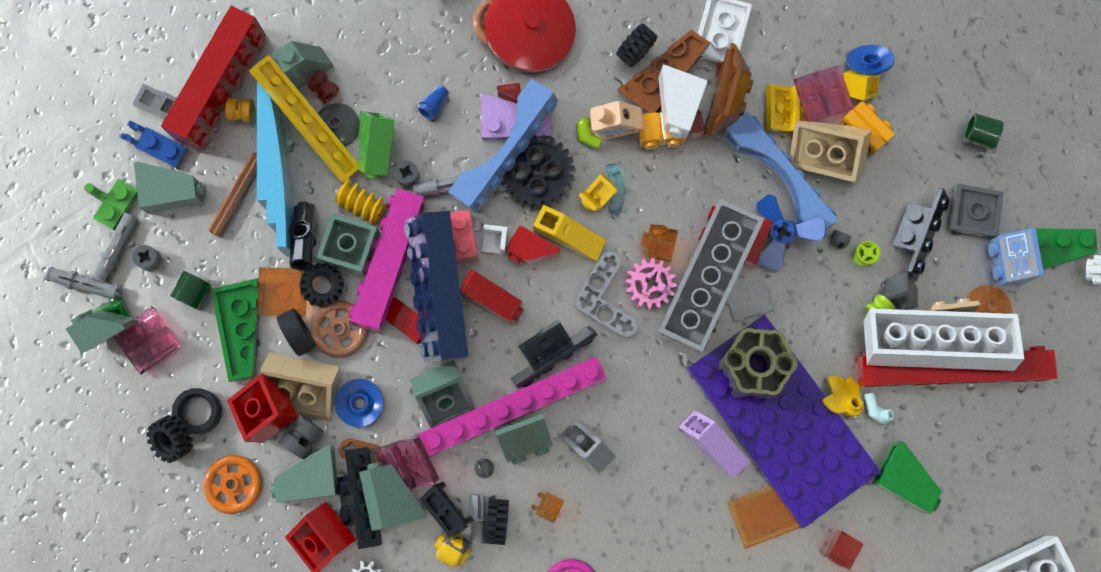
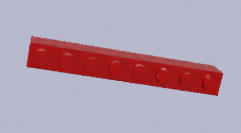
[856,346,1058,387]

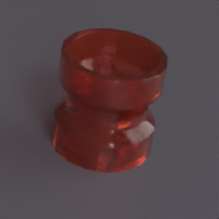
[307,71,340,104]

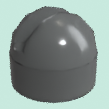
[831,230,852,249]
[474,459,494,478]

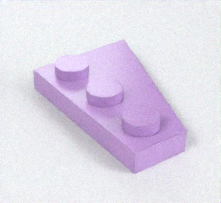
[481,93,552,140]

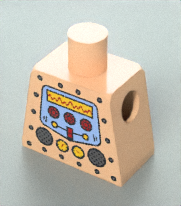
[590,101,644,140]

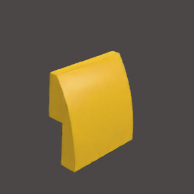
[766,84,815,134]

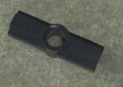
[289,201,317,271]

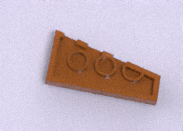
[617,30,710,113]

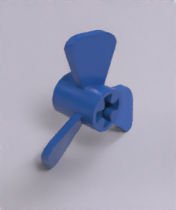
[756,194,826,271]

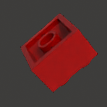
[227,374,298,443]
[285,502,356,572]

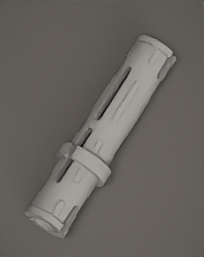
[91,212,138,282]
[45,267,121,300]

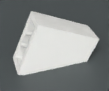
[658,64,708,139]

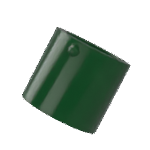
[964,113,1004,150]
[170,271,211,310]

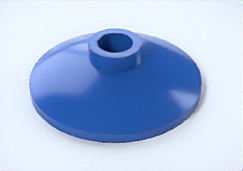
[847,45,894,75]
[335,379,383,427]

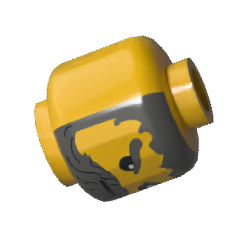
[434,534,472,569]

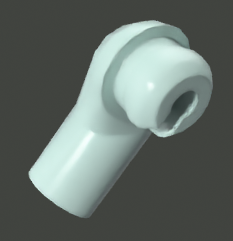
[864,393,894,424]

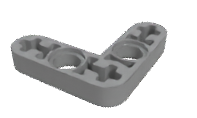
[575,251,637,338]

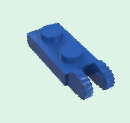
[120,120,189,169]

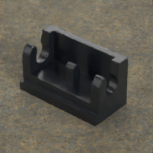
[419,481,474,538]

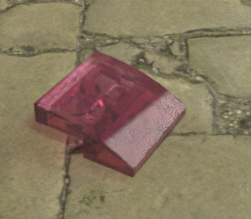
[793,65,853,122]
[114,306,181,375]
[374,436,440,491]

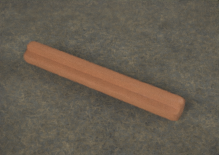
[208,152,257,237]

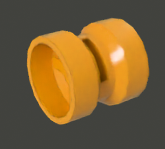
[225,98,255,123]

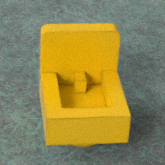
[579,174,619,212]

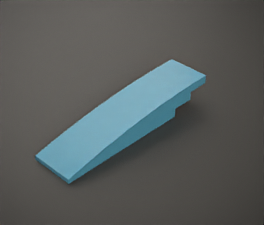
[257,62,294,256]

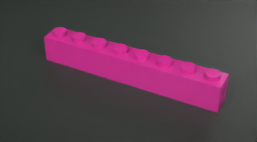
[418,356,607,458]

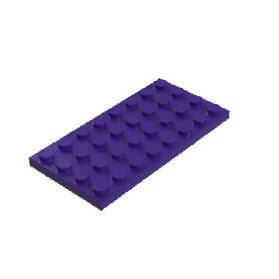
[687,314,881,529]

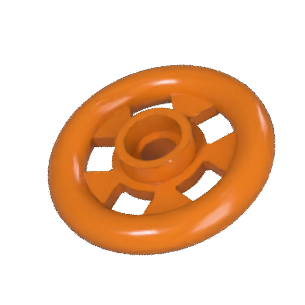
[203,455,262,514]

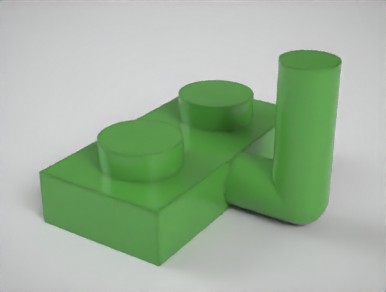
[84,178,138,231]

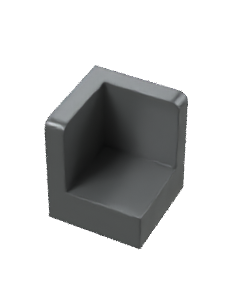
[885,272,918,310]

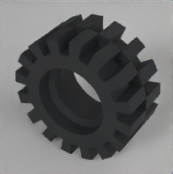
[616,23,658,68]
[299,262,344,307]
[146,415,194,463]
[485,498,509,545]

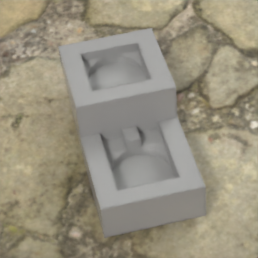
[133,83,176,119]

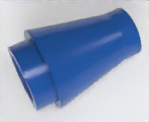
[418,85,449,120]

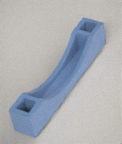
[448,79,558,213]
[723,112,838,241]

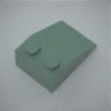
[495,414,553,465]

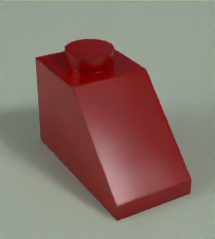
[505,225,561,265]

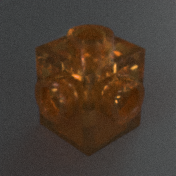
[640,224,678,262]

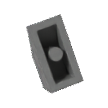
[559,419,616,474]

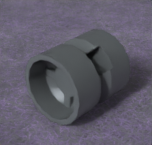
[278,414,324,459]

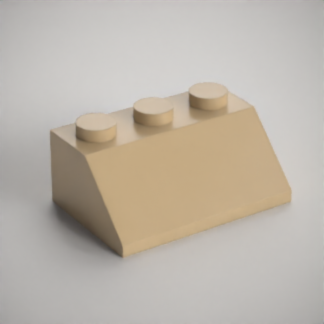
[260,353,340,421]

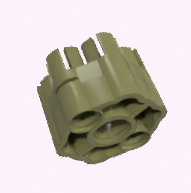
[719,328,797,400]

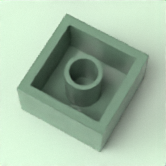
[316,213,381,277]

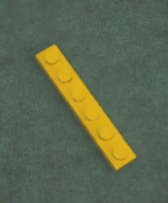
[249,55,359,183]

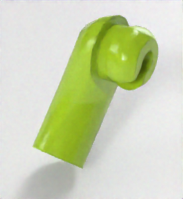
[576,117,603,150]

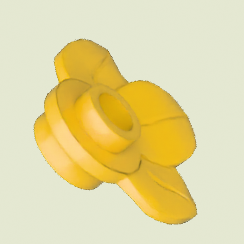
[822,376,864,417]

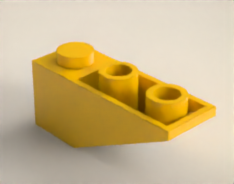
[533,205,607,262]

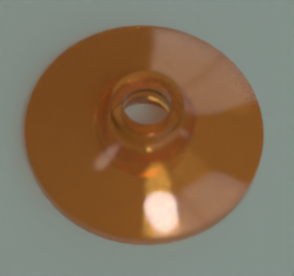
[966,285,1012,314]

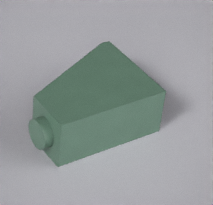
[272,41,334,90]
[133,162,204,213]
[271,445,338,503]
[359,462,426,531]

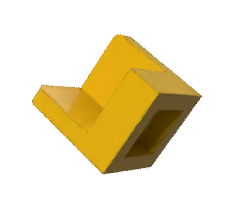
[842,70,880,101]

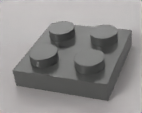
[949,183,1004,239]

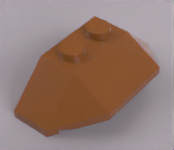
[702,43,753,136]

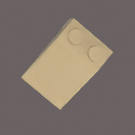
[789,121,872,182]

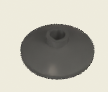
[317,103,360,147]

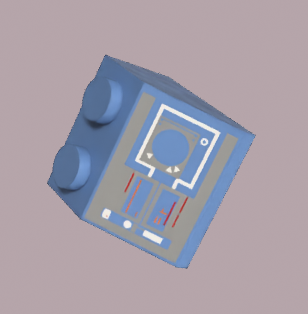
[988,228,1044,286]

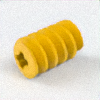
[335,178,388,226]

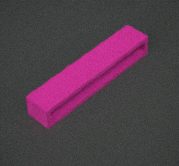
[349,189,426,334]

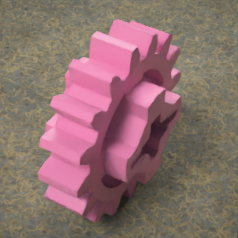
[625,258,677,310]

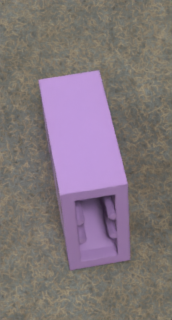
[679,410,750,479]

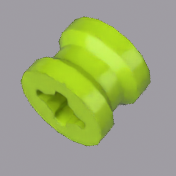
[852,241,881,267]
[864,294,895,313]

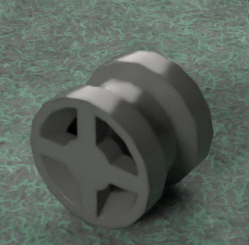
[394,161,420,188]
[133,245,162,272]

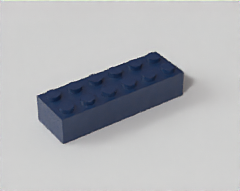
[404,211,469,362]

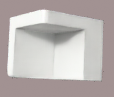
[482,225,508,256]

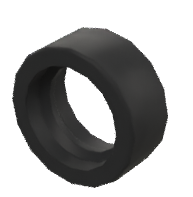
[277,308,316,356]
[172,388,222,434]

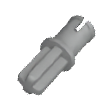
[413,177,458,197]
[470,495,486,544]

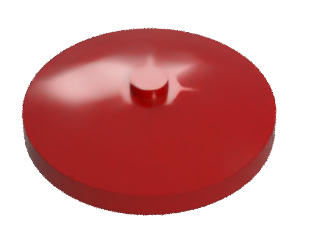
[484,0,576,73]

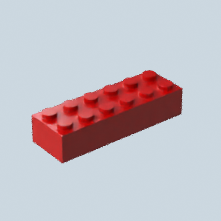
[161,5,266,152]

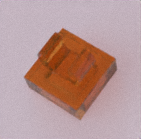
[532,492,564,523]

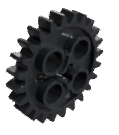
[501,135,576,210]

